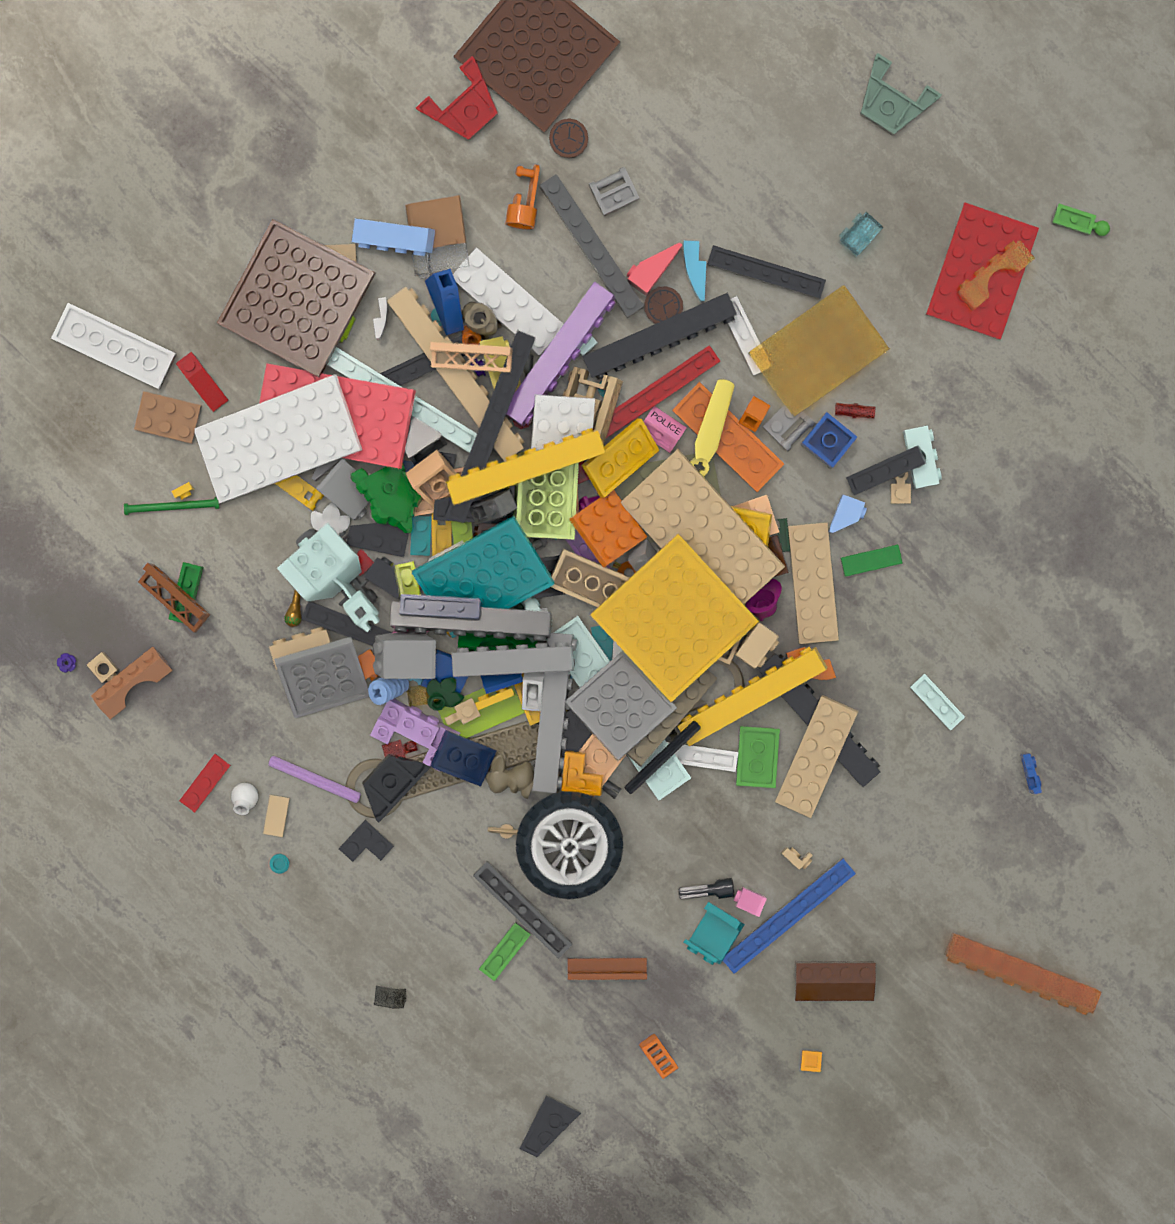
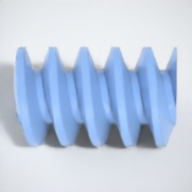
[368,678,409,705]

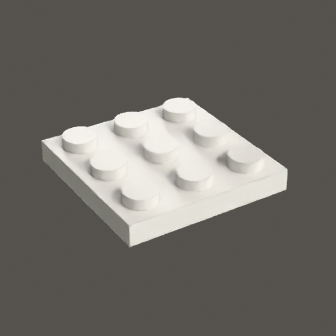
[531,394,595,451]

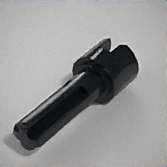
[679,878,735,899]

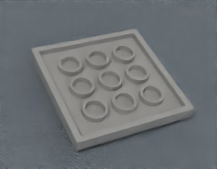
[274,637,369,718]
[565,651,677,761]

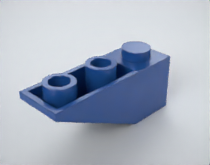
[425,269,464,336]

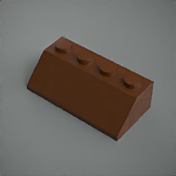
[795,961,876,1001]

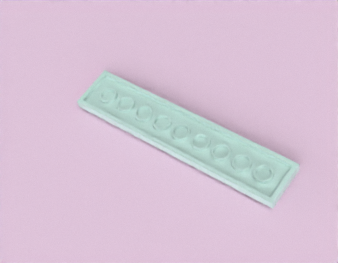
[545,616,691,800]

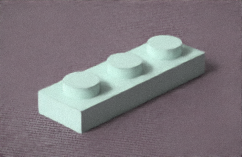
[910,674,965,730]

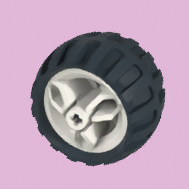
[516,792,623,899]

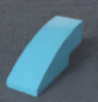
[683,240,706,303]

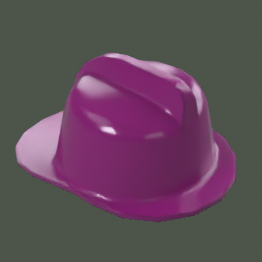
[745,578,782,621]

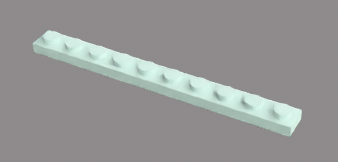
[327,347,477,453]

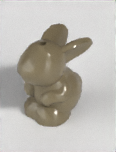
[462,302,502,340]
[486,751,534,799]

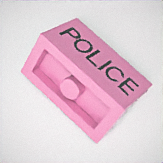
[644,406,687,453]

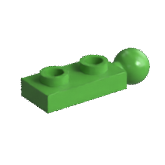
[1052,204,1110,236]

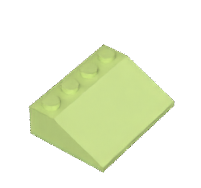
[513,462,579,539]

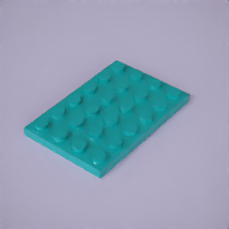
[412,516,555,638]

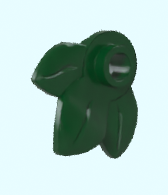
[426,677,464,711]

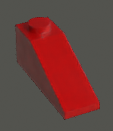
[175,352,229,412]

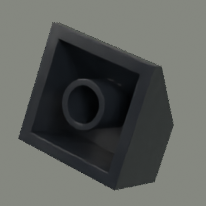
[364,556,401,599]

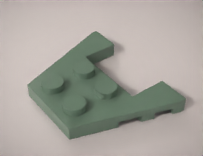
[860,53,942,135]

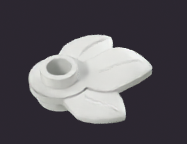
[311,503,350,535]

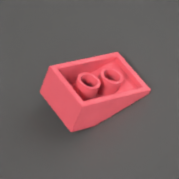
[627,242,682,296]

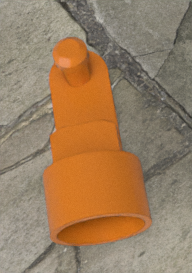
[505,164,540,230]

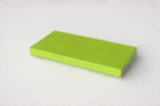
[438,685,525,738]

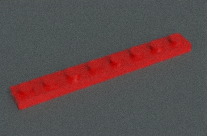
[593,345,720,438]

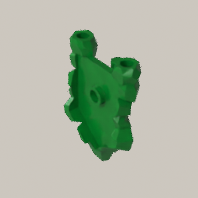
[350,462,423,533]

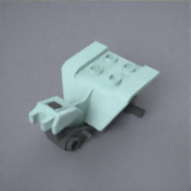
[277,523,380,632]

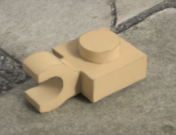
[444,698,481,725]

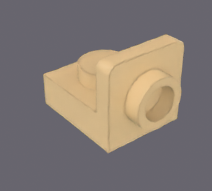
[781,847,813,870]

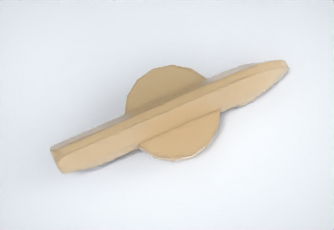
[488,824,518,839]

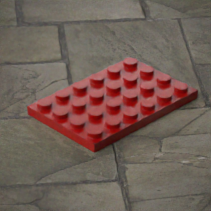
[926,202,1039,340]

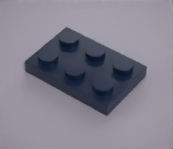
[430,730,497,787]

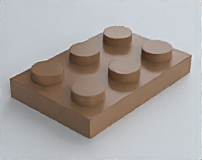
[134,391,201,444]

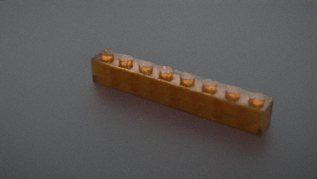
[944,932,1102,1015]

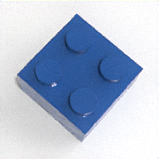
[801,412,857,469]

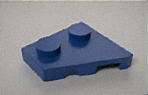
[1020,753,1042,794]

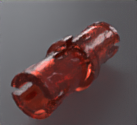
[835,402,876,419]

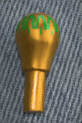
[284,589,302,627]

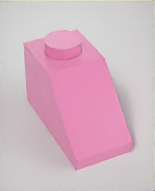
[734,887,767,917]

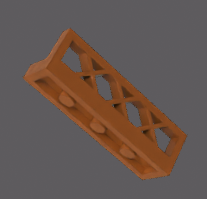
[138,563,211,633]
[568,958,647,980]

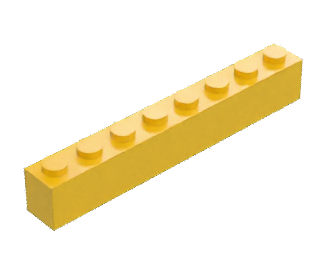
[445,428,605,505]
[677,646,828,746]

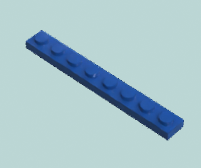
[723,858,856,974]

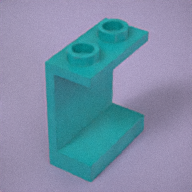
[684,902,745,965]

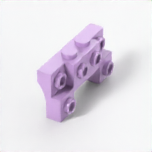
[370,699,460,771]

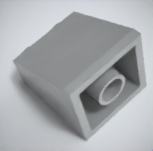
[316,459,370,521]
[373,630,436,679]

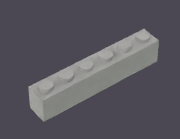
[452,642,574,677]

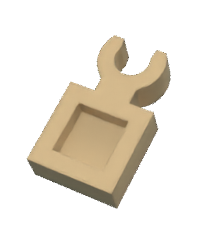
[890,472,911,504]

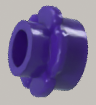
[57,653,76,673]

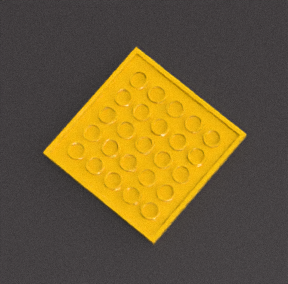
[590,534,759,702]

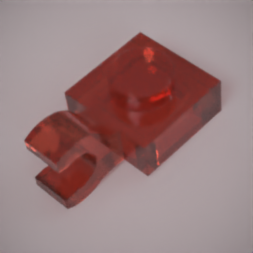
[382,740,418,758]

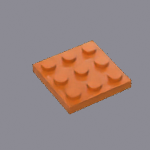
[569,490,647,568]

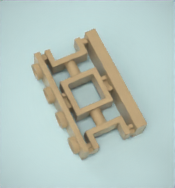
[563,366,623,446]

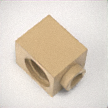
[87,652,119,683]

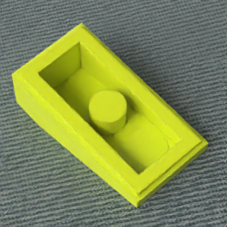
[394,561,421,595]

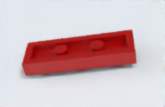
[179,753,231,813]

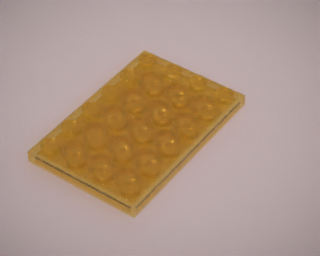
[748,285,890,417]

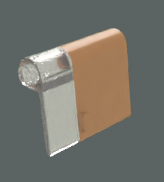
[405,195,469,279]

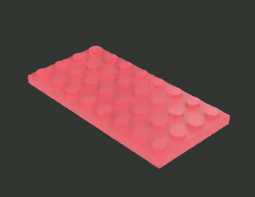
[259,364,416,469]

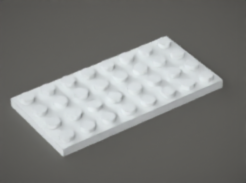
[195,375,362,503]

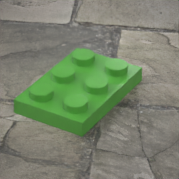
[736,726,780,788]

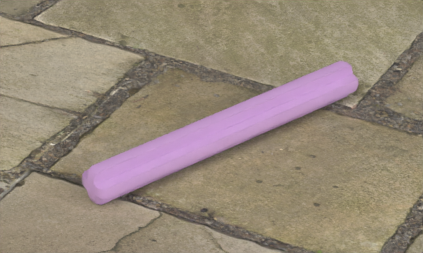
[268,756,361,803]

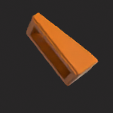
[639,1034,679,1079]

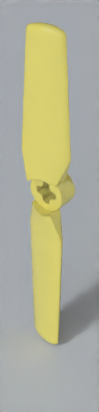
[690,379,734,478]

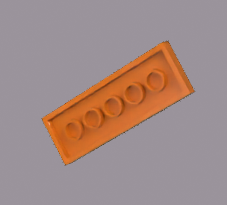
[672,382,784,492]

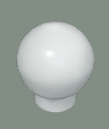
[231,783,258,815]

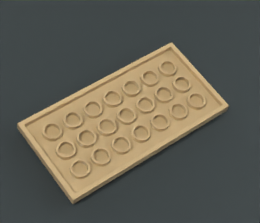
[621,449,785,605]

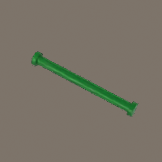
[124,497,220,515]

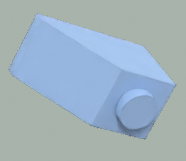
[828,495,867,533]

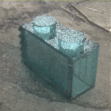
[839,212,883,258]

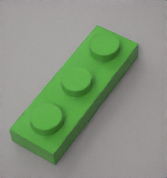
[479,922,531,981]

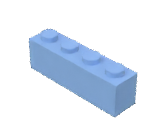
[352,219,435,256]

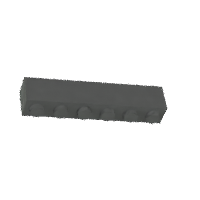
[473,861,572,959]

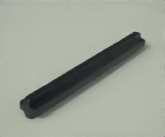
[624,721,701,794]

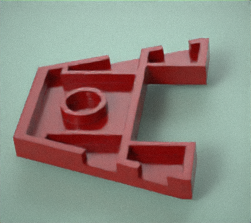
[416,56,498,140]

